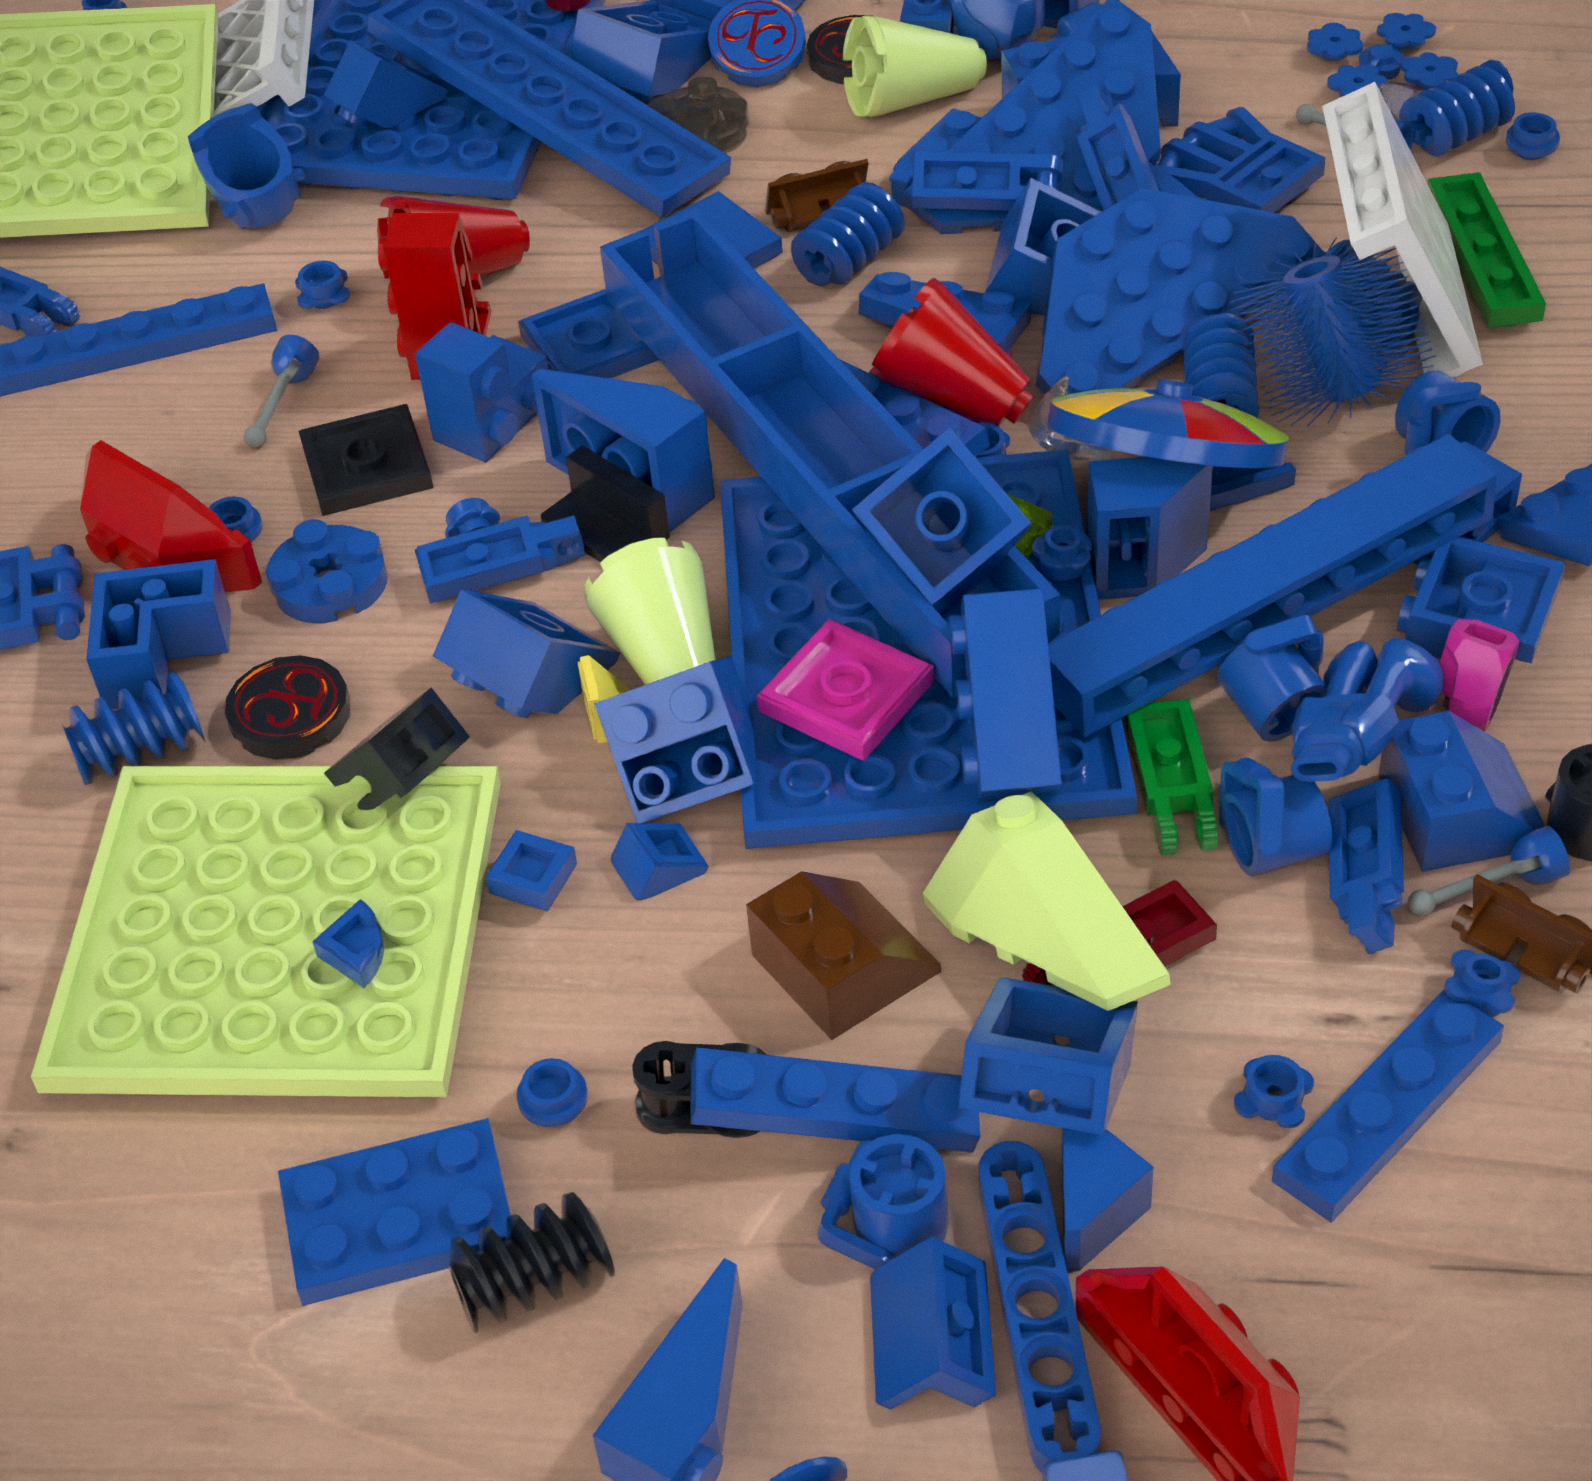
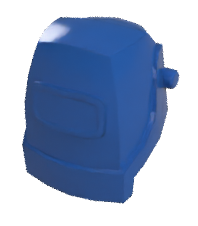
[950,0,1045,60]
[188,103,305,229]

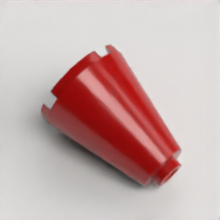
[377,196,530,279]
[869,278,1034,427]

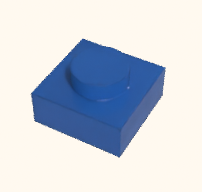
[486,830,577,912]

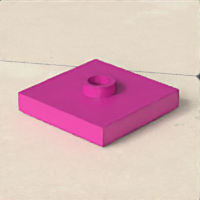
[757,619,934,761]

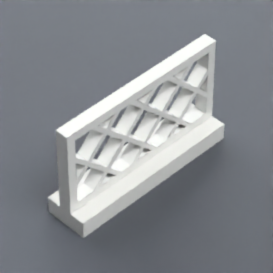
[214,0,314,116]

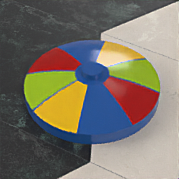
[1047,380,1289,468]

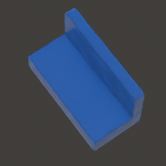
[870,1236,996,1409]

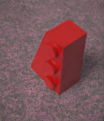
[378,213,492,380]

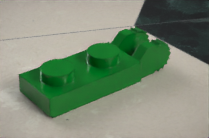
[1125,699,1218,855]

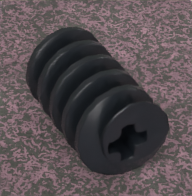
[448,1192,615,1333]

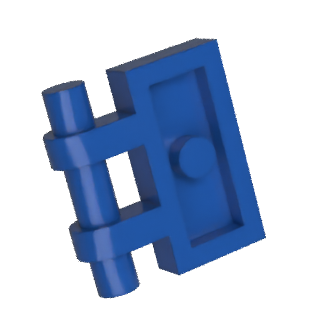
[0,544,85,650]

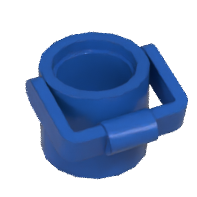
[1395,370,1501,455]
[1217,615,1328,742]
[1219,757,1333,876]
[817,1134,949,1270]

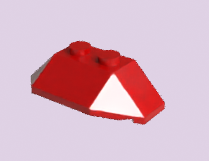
[80,440,262,592]
[1075,1266,1300,1481]

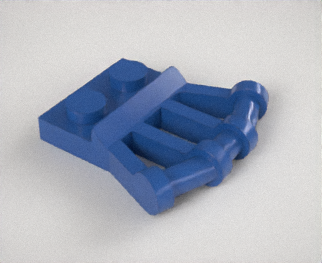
[1155,107,1326,213]

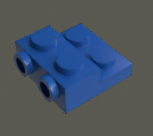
[1397,537,1565,664]

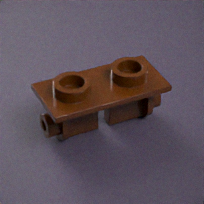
[765,159,869,232]
[1451,874,1592,994]

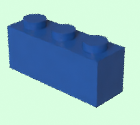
[950,588,1062,801]

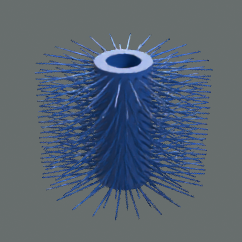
[1229,237,1436,426]

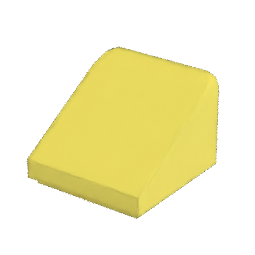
[577,655,630,743]

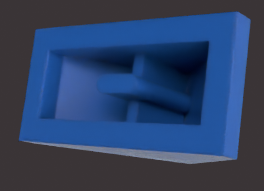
[1061,1128,1154,1271]

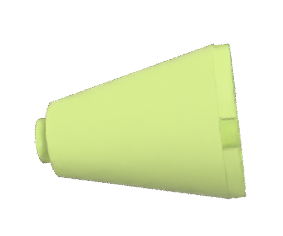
[843,15,987,118]
[584,538,715,685]

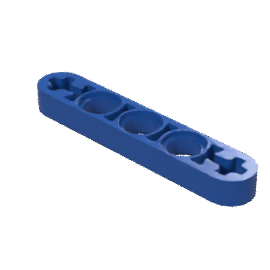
[979,1141,1101,1474]

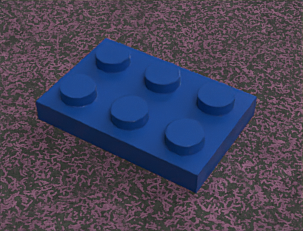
[278,1118,511,1306]

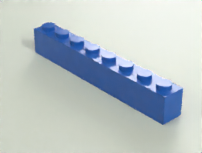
[1048,434,1497,738]

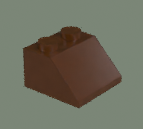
[746,871,941,1040]

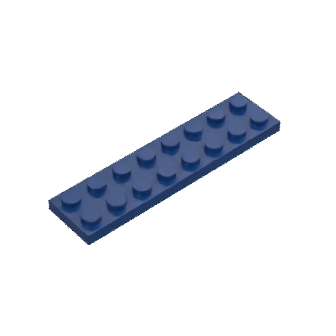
[368,0,732,218]

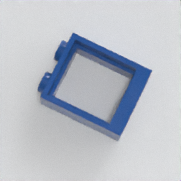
[958,977,1138,1136]

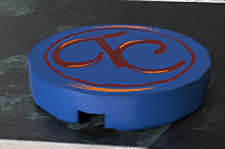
[708,0,806,87]

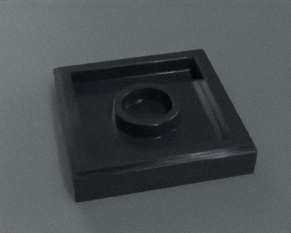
[298,404,434,516]

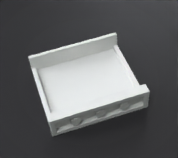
[1322,82,1483,377]

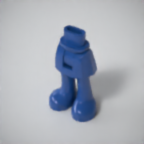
[1291,638,1445,782]

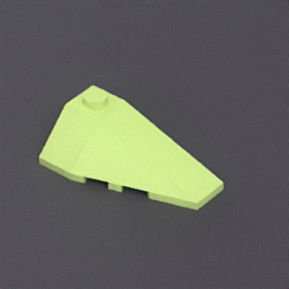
[923,791,1171,1011]

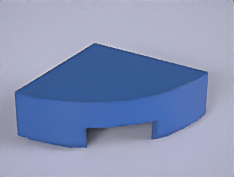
[312,899,384,988]

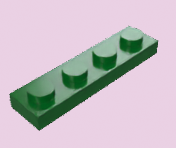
[1427,172,1546,328]

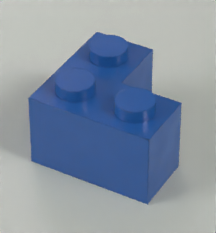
[415,322,548,463]
[86,559,231,709]

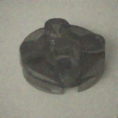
[648,76,749,154]

